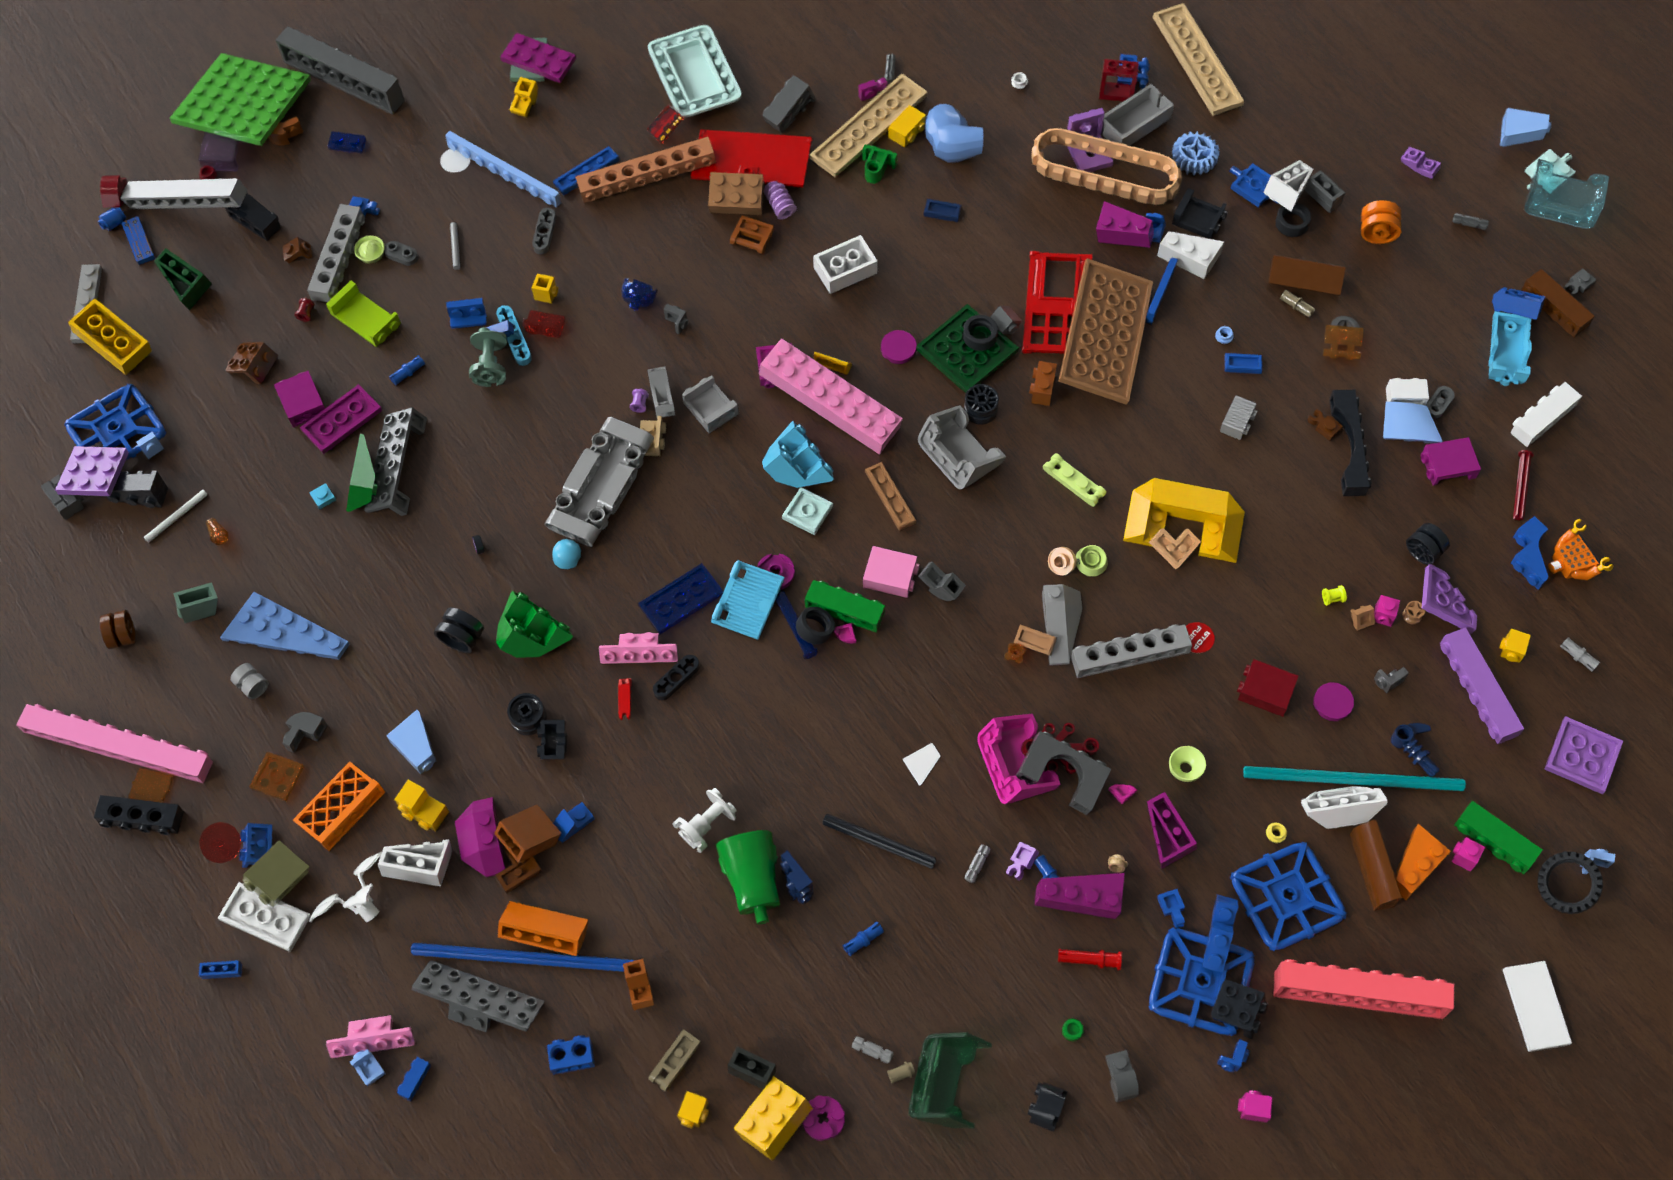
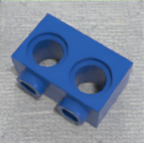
[547,1035,595,1075]

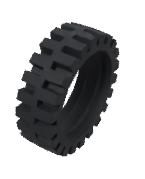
[1538,851,1603,914]

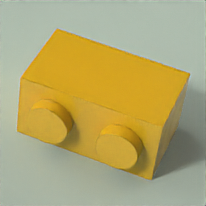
[888,105,926,147]

